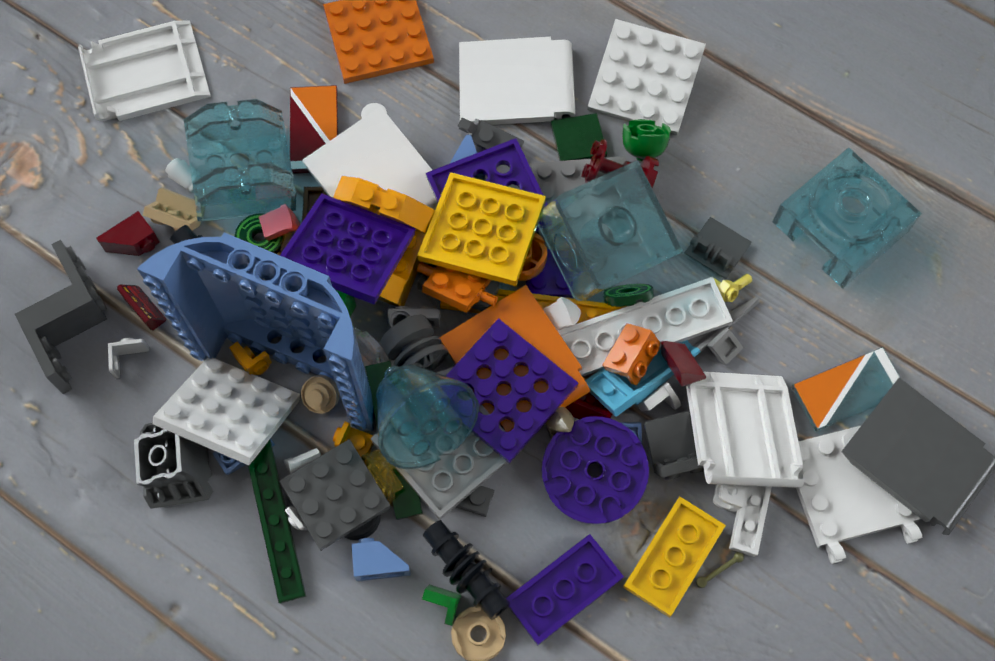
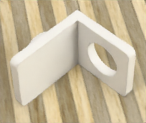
[108,338,149,379]

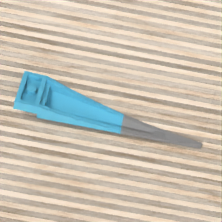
[585,297,760,417]

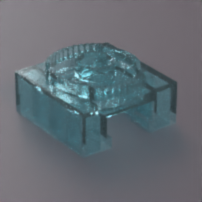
[772,147,922,289]

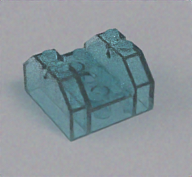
[183,99,296,222]

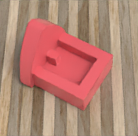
[259,204,301,241]

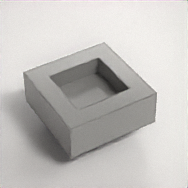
[707,328,744,365]

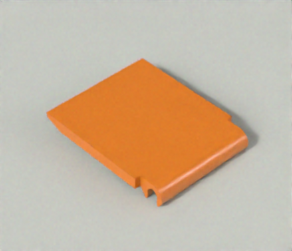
[439,285,590,432]

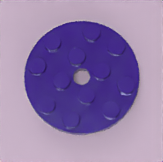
[542,416,649,524]

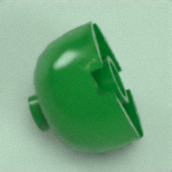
[622,119,671,162]

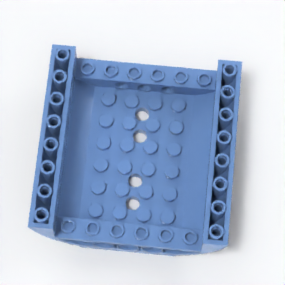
[137,232,375,431]

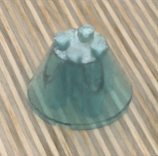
[376,365,479,469]

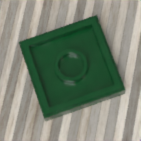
[551,113,607,161]

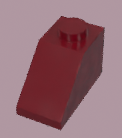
[96,211,160,256]

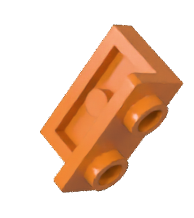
[602,323,660,385]

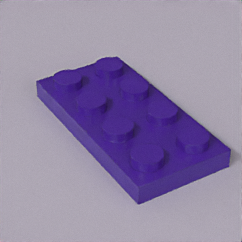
[506,534,624,646]

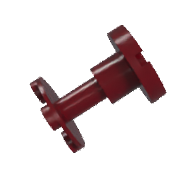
[581,139,659,205]

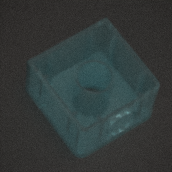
[538,160,683,301]

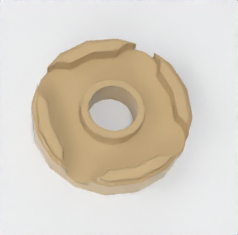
[451,607,506,661]

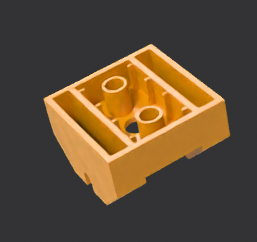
[333,176,435,306]

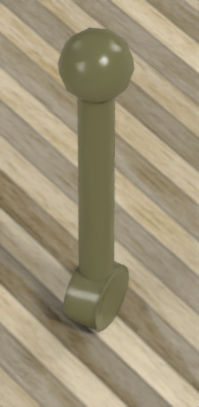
[696,552,744,588]

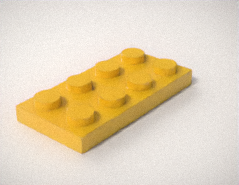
[623,496,726,618]

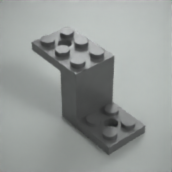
[15,240,107,394]

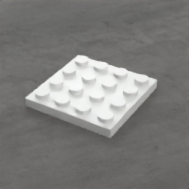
[588,19,706,135]
[153,357,300,465]

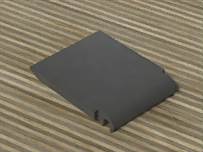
[841,378,995,535]

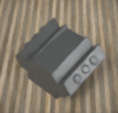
[134,423,214,509]

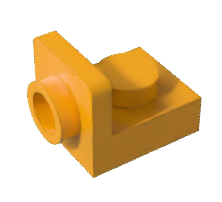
[229,341,272,375]
[333,421,374,463]

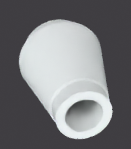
[165,158,202,193]

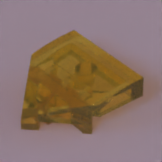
[361,449,403,506]

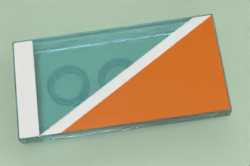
[791,347,900,432]

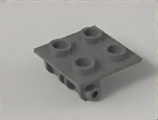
[684,217,752,279]

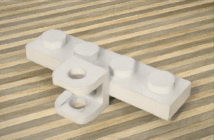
[713,484,772,557]

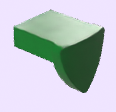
[422,584,461,626]

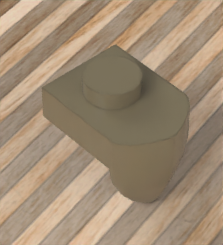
[545,407,574,439]

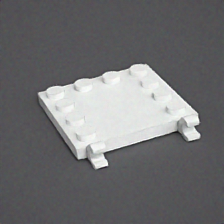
[796,426,923,564]

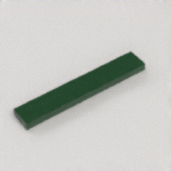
[365,361,423,520]
[248,440,307,604]

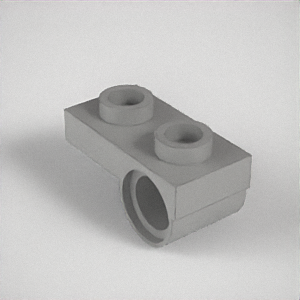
[388,306,440,328]

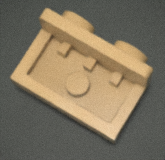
[143,188,205,231]

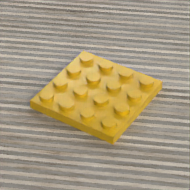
[417,172,546,286]

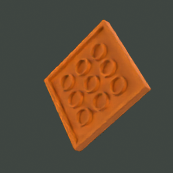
[323,0,434,84]

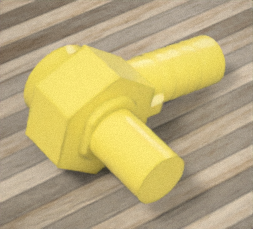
[714,274,752,302]

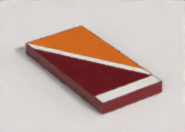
[290,85,338,174]

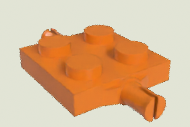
[417,262,498,313]

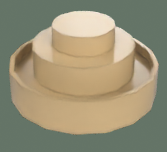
[301,375,340,414]

